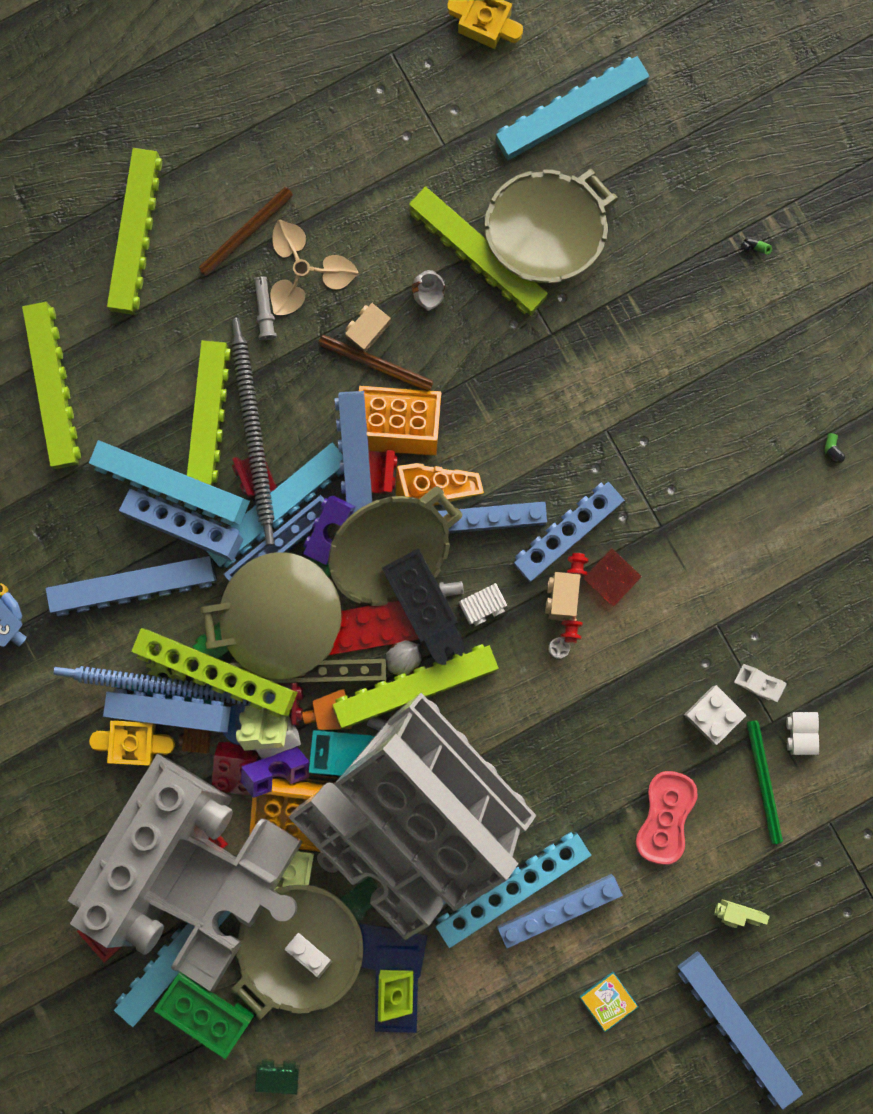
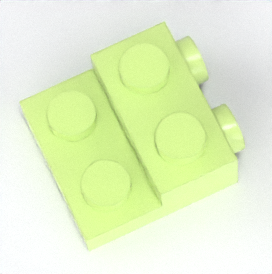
[236,706,290,751]
[274,851,314,890]
[714,899,769,928]

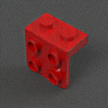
[369,450,397,494]

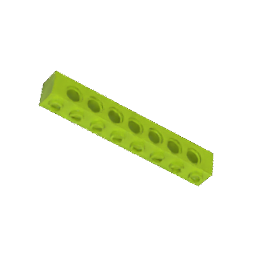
[131,628,298,718]

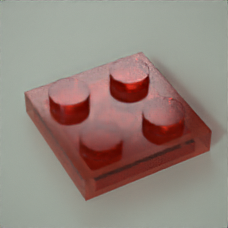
[583,548,642,607]

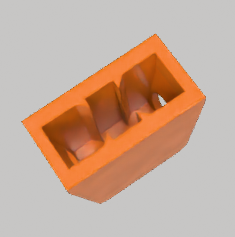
[303,689,353,730]

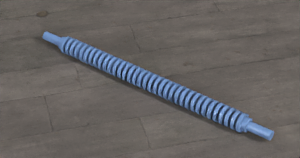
[54,666,275,706]

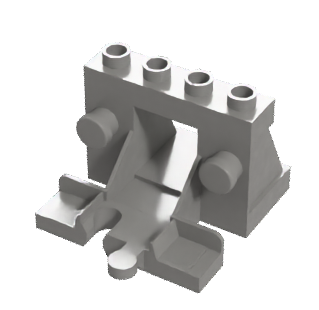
[289,693,536,940]
[68,754,303,991]

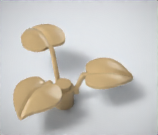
[270,220,358,315]

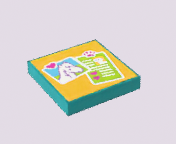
[579,972,639,1032]

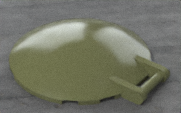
[485,169,618,283]
[328,486,462,606]
[200,552,341,679]
[230,885,363,1020]

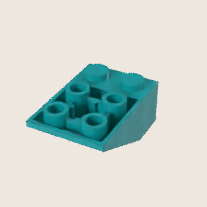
[309,730,375,775]

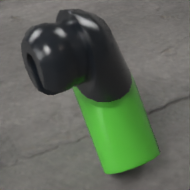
[741,237,772,255]
[824,433,845,463]

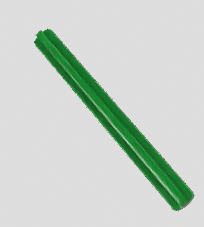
[747,720,783,844]

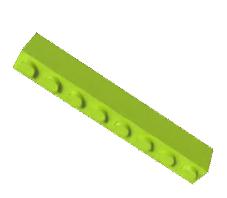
[107,148,162,315]
[409,186,548,316]
[22,302,81,469]
[184,340,231,504]
[332,644,499,730]

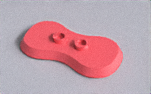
[636,771,697,865]

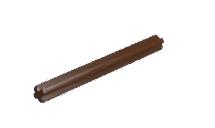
[199,187,293,276]
[319,335,433,391]

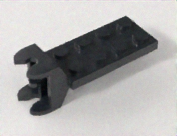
[382,548,465,665]

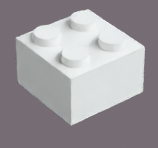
[684,685,746,745]

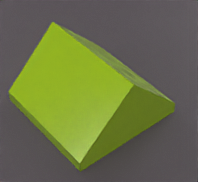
[378,970,413,1022]

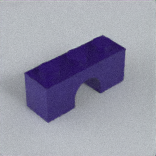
[303,496,356,565]
[241,747,310,798]

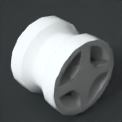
[549,637,570,658]

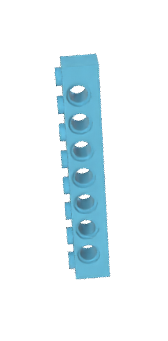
[436,832,592,948]

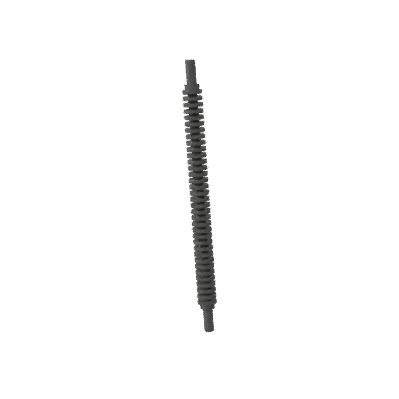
[231,318,275,546]

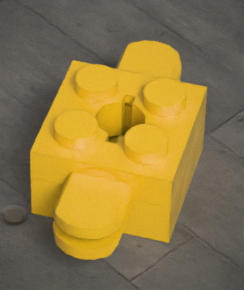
[447,0,523,49]
[89,721,175,765]

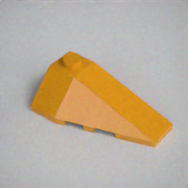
[395,463,484,506]

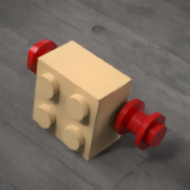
[545,553,589,644]

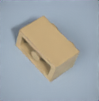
[345,303,391,352]

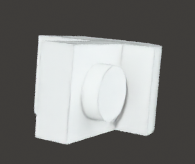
[734,664,787,702]

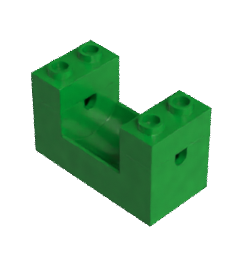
[154,972,255,1059]

